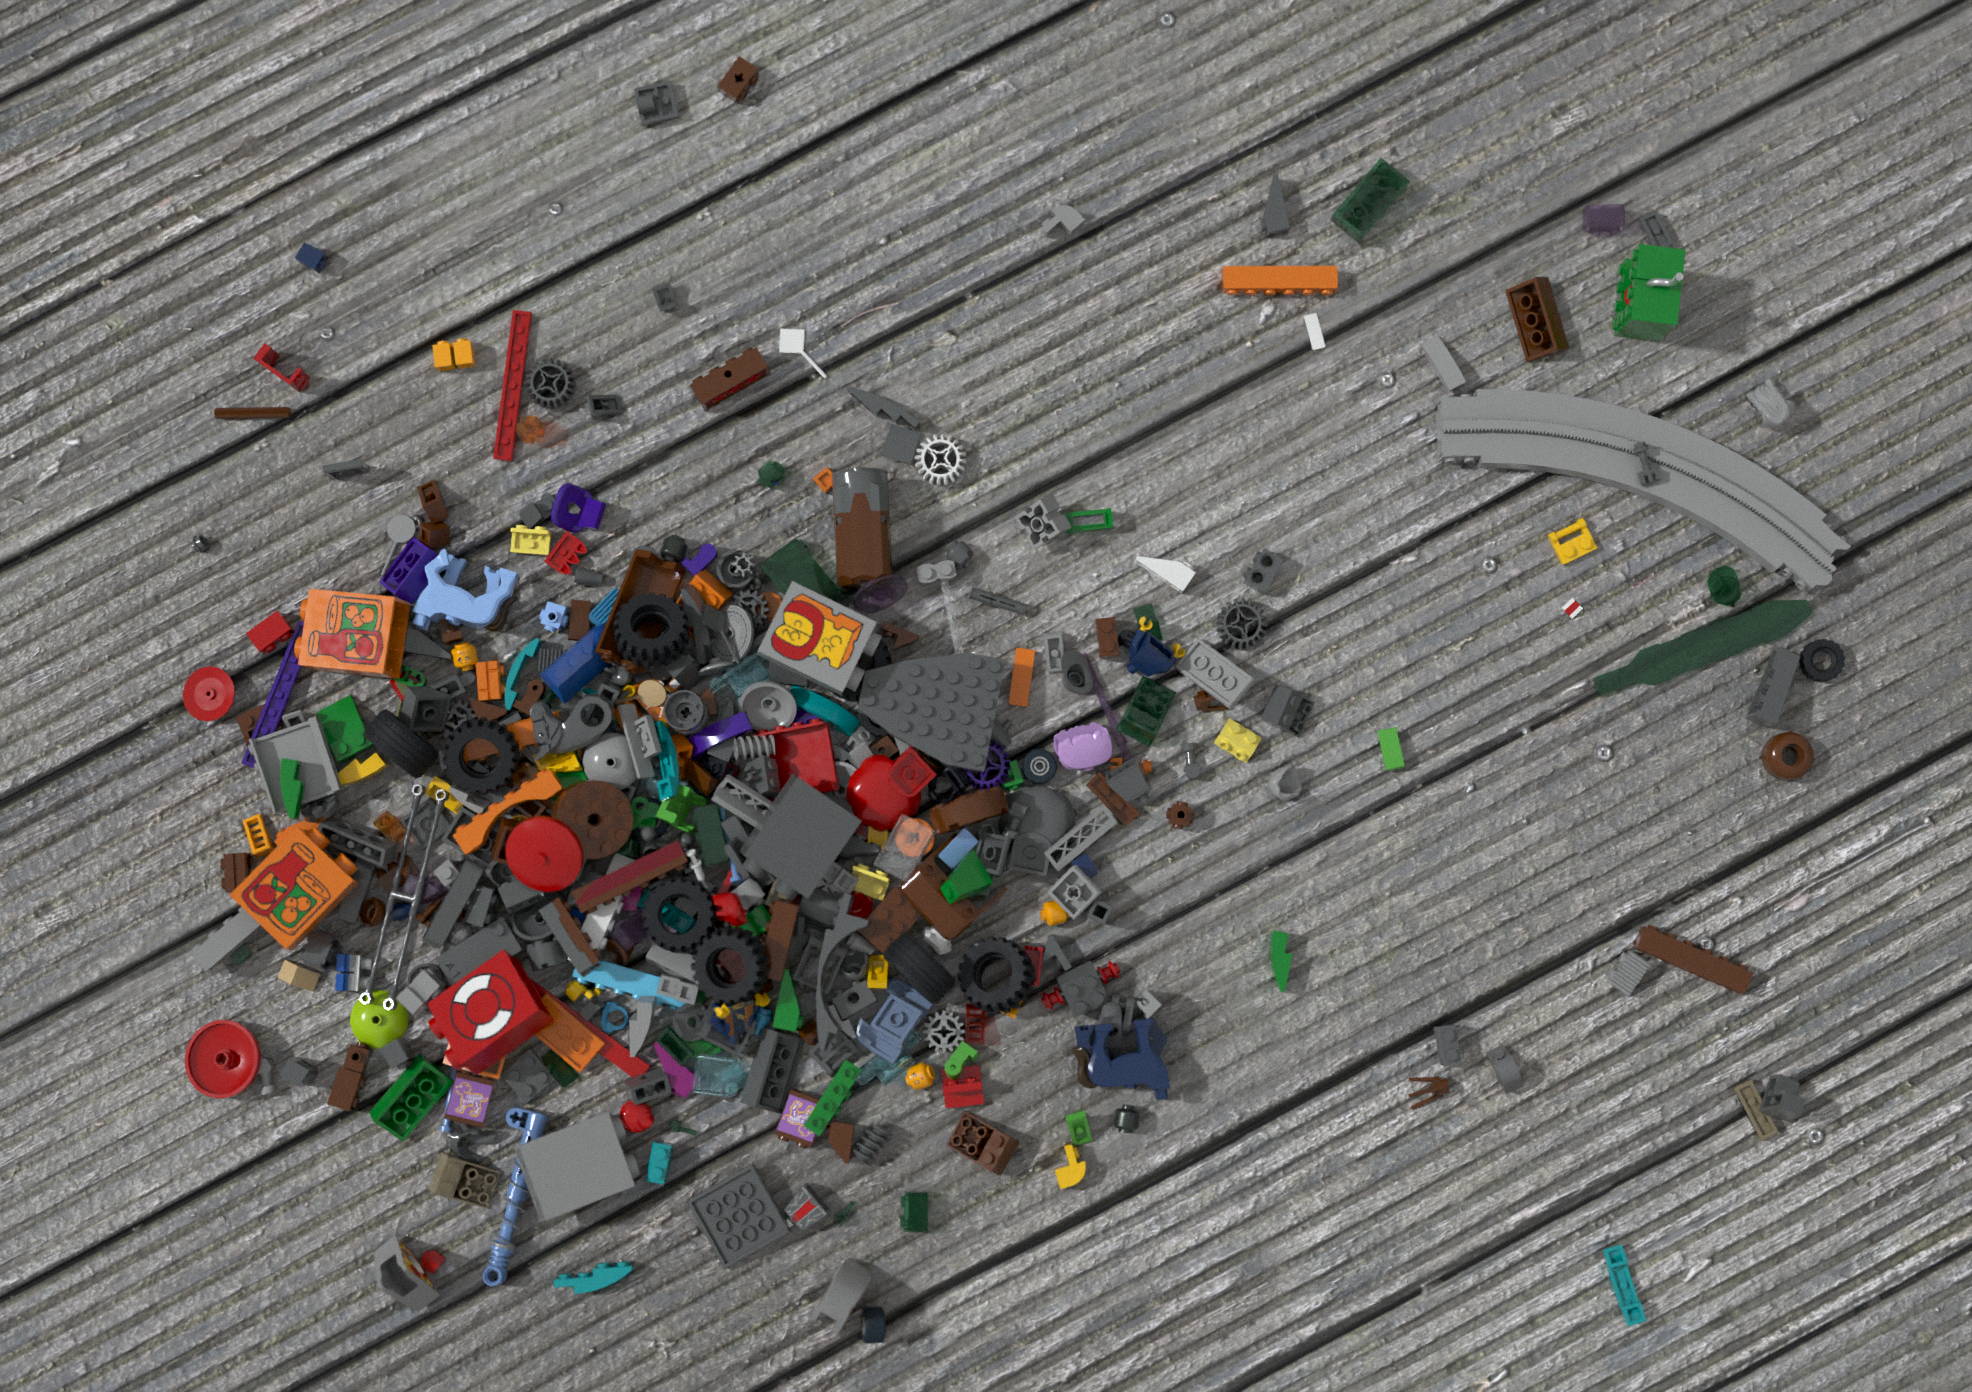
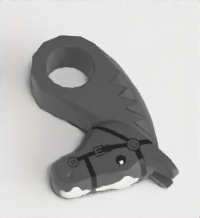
[530,693,614,761]

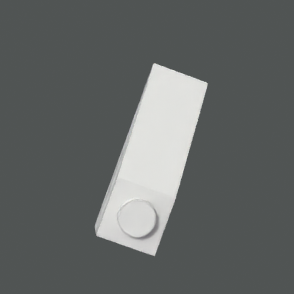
[1134,556,1196,594]

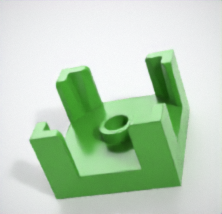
[656,784,709,835]

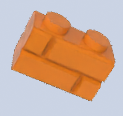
[476,660,506,702]

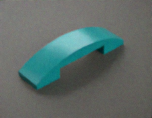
[505,638,542,712]
[790,686,860,737]
[654,721,679,801]
[1603,1244,1647,1326]

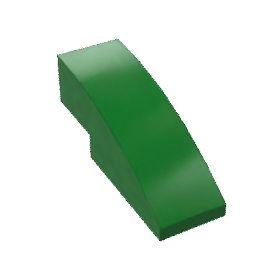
[280,758,306,820]
[1270,930,1293,992]

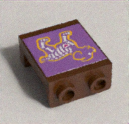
[444,1070,495,1128]
[775,1089,820,1149]

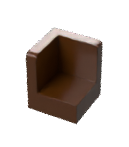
[419,521,450,549]

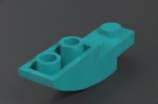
[554,1261,634,1294]

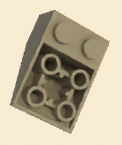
[428,1152,501,1209]

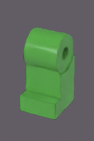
[945,1041,979,1080]

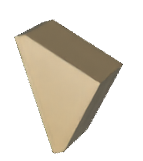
[278,959,321,992]

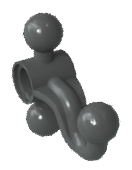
[639,826,695,857]

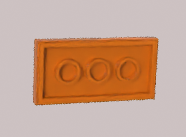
[535,993,606,1073]

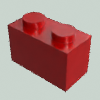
[246,611,294,654]

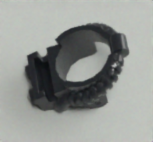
[928,766,970,805]

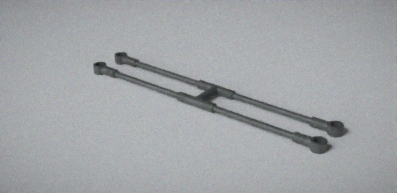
[360,784,449,1010]

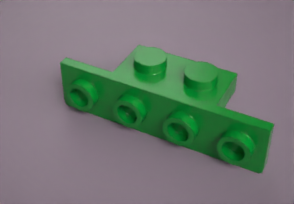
[804,1060,862,1136]

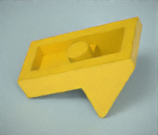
[867,955,888,988]

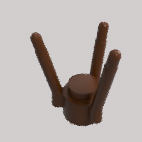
[1193,690,1230,712]
[1408,1076,1449,1110]

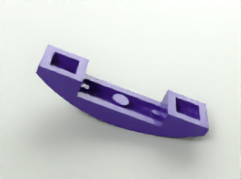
[687,711,753,760]

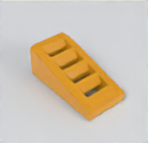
[242,813,274,858]

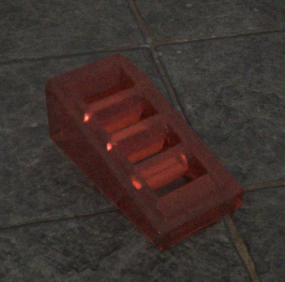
[965,1004,985,1044]

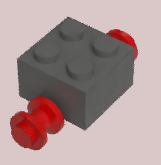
[1041,961,1121,1018]

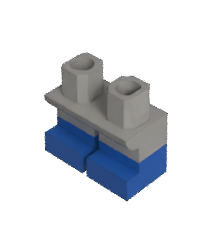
[335,954,374,991]

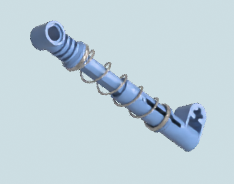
[483,1107,548,1286]

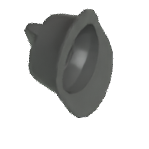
[1061,650,1093,694]

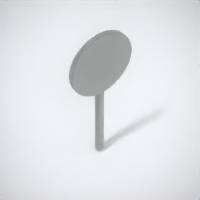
[381,515,416,576]

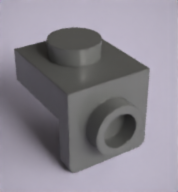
[651,281,678,313]

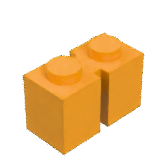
[432,338,476,371]

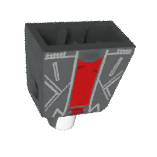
[784,1183,831,1230]

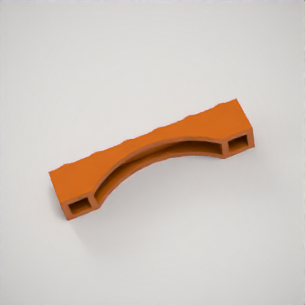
[453,769,565,855]

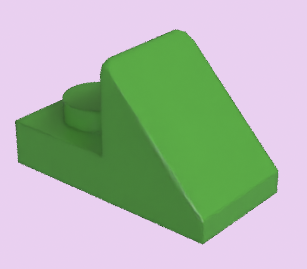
[1066,1111,1093,1146]

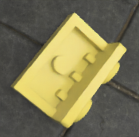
[510,525,552,556]
[1214,718,1262,763]

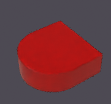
[421,1250,446,1274]

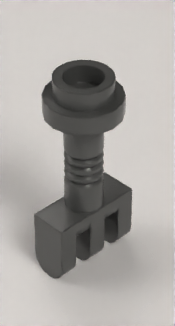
[1633,441,1661,486]

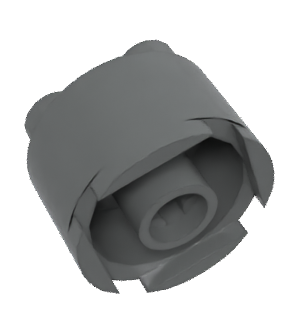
[716,549,757,591]
[300,929,343,974]
[526,937,569,972]

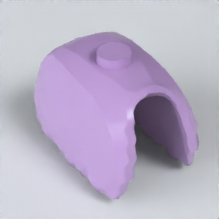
[1053,722,1113,771]

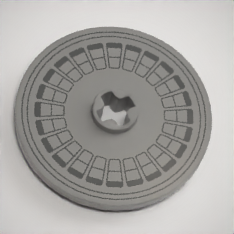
[711,605,754,663]

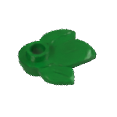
[630,796,660,831]

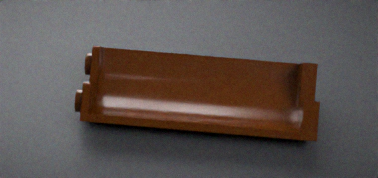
[595,549,685,674]

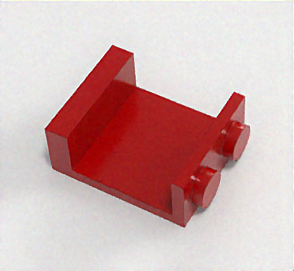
[253,343,310,392]

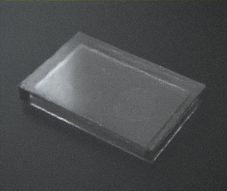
[873,814,935,883]

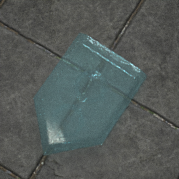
[693,1054,748,1097]

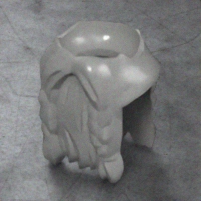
[1747,378,1796,428]

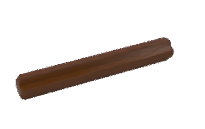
[214,407,291,419]

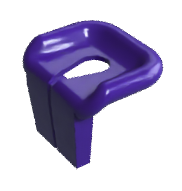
[551,483,606,533]

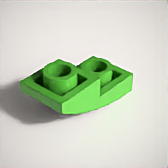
[1377,727,1405,771]

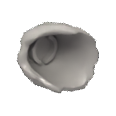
[1268,764,1302,800]

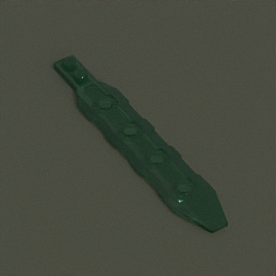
[1592,600,1812,696]

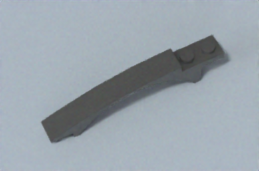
[816,893,872,1051]

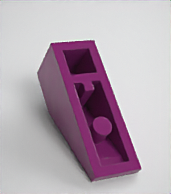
[654,1041,702,1098]

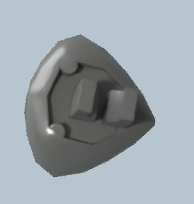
[603,662,634,687]

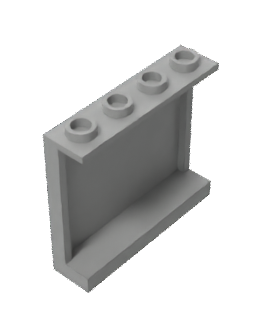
[248,716,344,814]

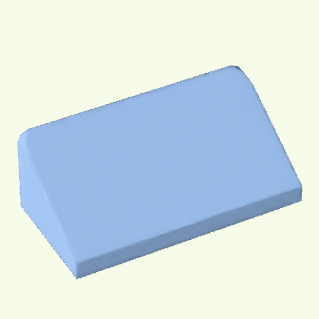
[938,828,979,869]

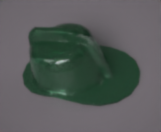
[1707,566,1741,607]
[613,835,642,859]

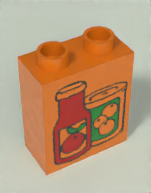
[294,589,411,679]
[230,826,359,951]

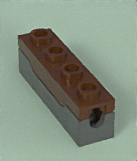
[539,897,603,978]

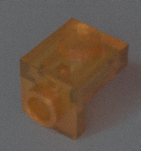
[373,811,406,842]

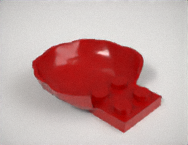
[846,747,937,832]

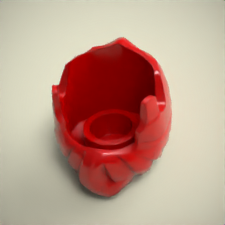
[712,892,747,927]
[619,1100,654,1133]

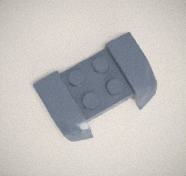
[856,978,934,1065]

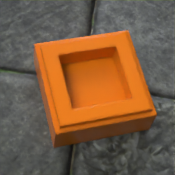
[813,467,833,494]

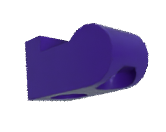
[681,544,717,576]

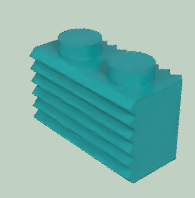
[646,1141,674,1184]

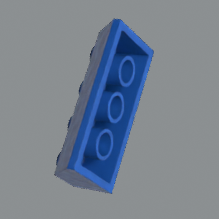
[539,623,611,704]

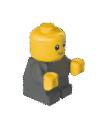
[565,980,606,1021]

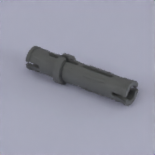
[969,587,1027,616]

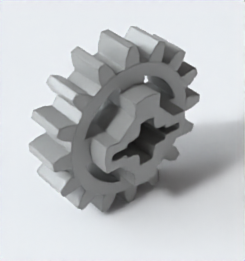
[923,1010,965,1053]

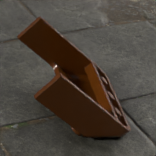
[900,833,1008,941]

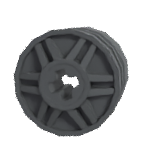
[663,690,709,735]

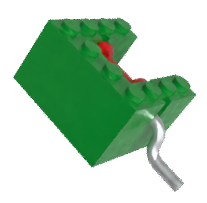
[1612,244,1686,342]

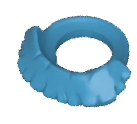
[601,1001,629,1034]

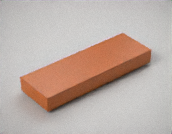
[1008,648,1035,707]

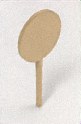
[615,680,666,707]

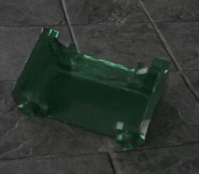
[759,538,845,603]

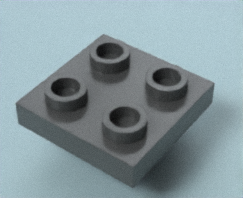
[634,80,679,126]

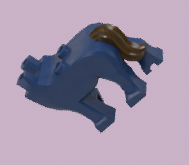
[1071,1017,1170,1100]

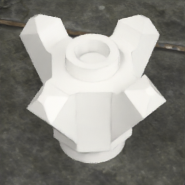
[922,926,952,955]

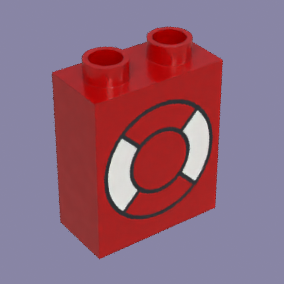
[427,949,554,1075]

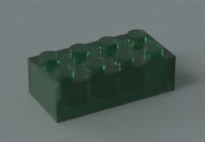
[1330,158,1410,244]

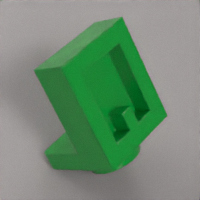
[1004,760,1023,791]

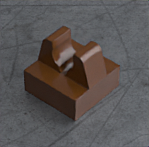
[798,1019,818,1046]

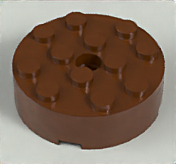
[552,780,633,859]
[929,786,1010,836]

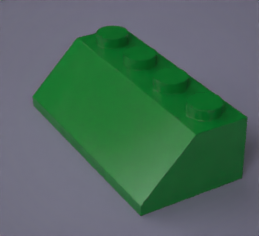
[369,1053,454,1142]

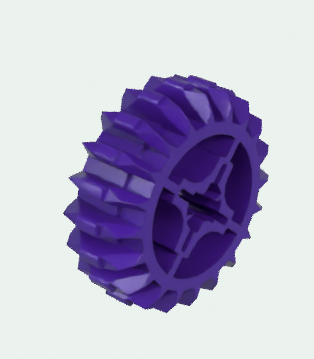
[961,742,1011,790]

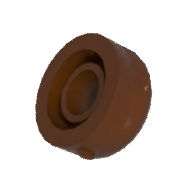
[1761,731,1815,781]

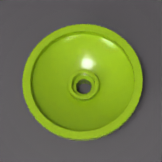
[350,990,409,1049]

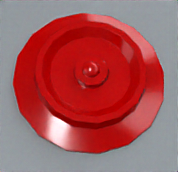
[182,666,235,722]

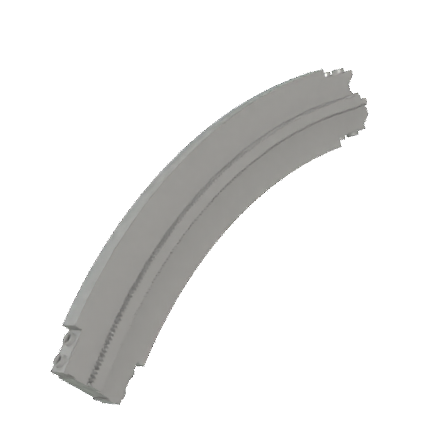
[1436,389,1851,593]

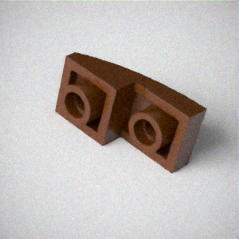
[568,599,591,641]

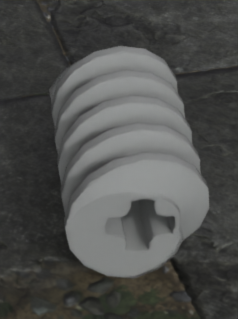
[734,735,775,761]

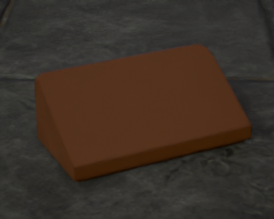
[684,757,719,797]

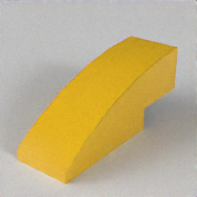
[338,753,389,786]

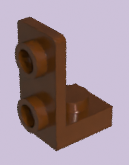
[438,619,463,646]

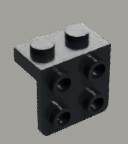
[687,755,741,798]

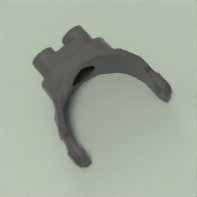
[448,1128,482,1162]

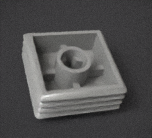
[1047,865,1102,919]

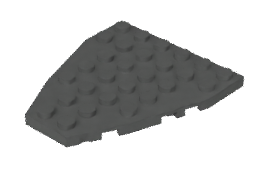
[858,653,1006,773]

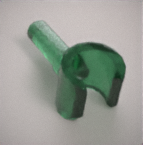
[670,1121,697,1136]
[833,1201,855,1227]

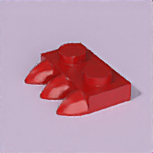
[544,531,587,575]

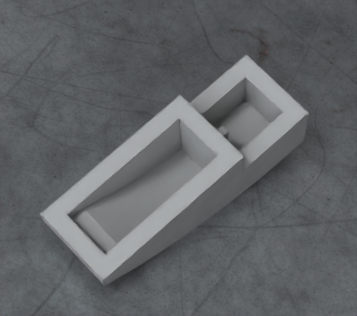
[1420,336,1466,393]
[629,996,656,1057]

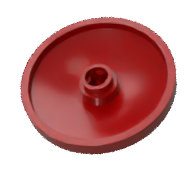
[506,816,584,892]
[185,1020,261,1098]

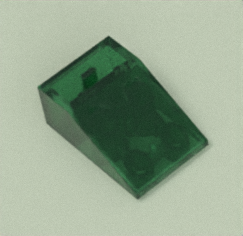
[1116,675,1177,747]

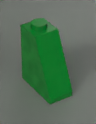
[940,850,993,905]

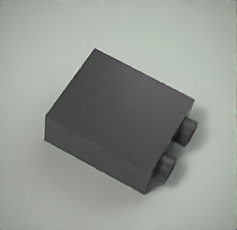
[739,774,861,901]

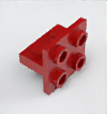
[941,1065,984,1108]

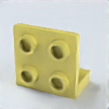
[852,863,890,901]

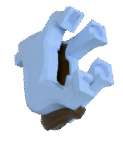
[413,549,519,631]

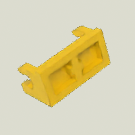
[426,776,465,814]

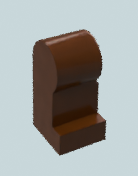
[513,680,546,717]

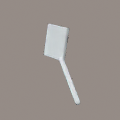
[779,329,827,378]

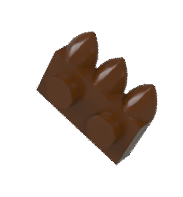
[376,852,421,896]

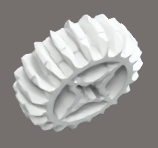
[915,434,966,486]

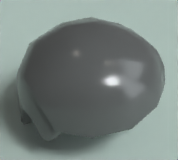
[489,862,517,887]
[840,951,869,981]

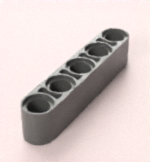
[422,858,485,949]

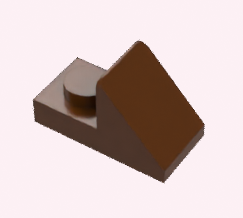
[881,621,920,651]

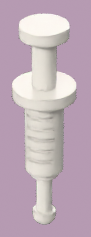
[686,849,708,889]

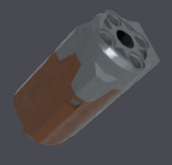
[832,467,893,591]

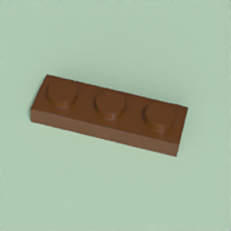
[1086,772,1140,827]

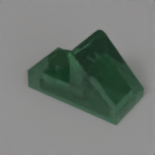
[1133,603,1162,641]

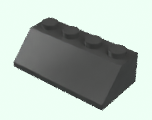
[740,1027,805,1114]

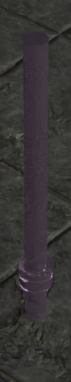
[1082,653,1132,760]

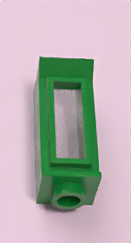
[1065,508,1113,534]

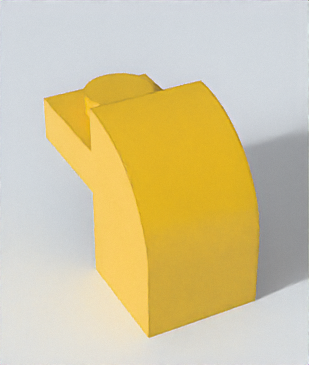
[1055,1143,1086,1189]

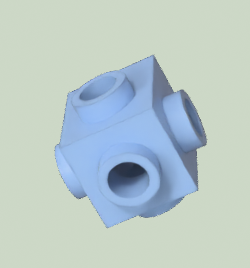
[539,601,569,632]

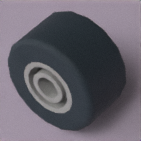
[1022,749,1057,784]
[861,1307,886,1343]

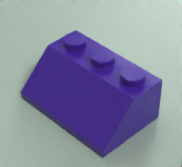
[379,537,438,606]

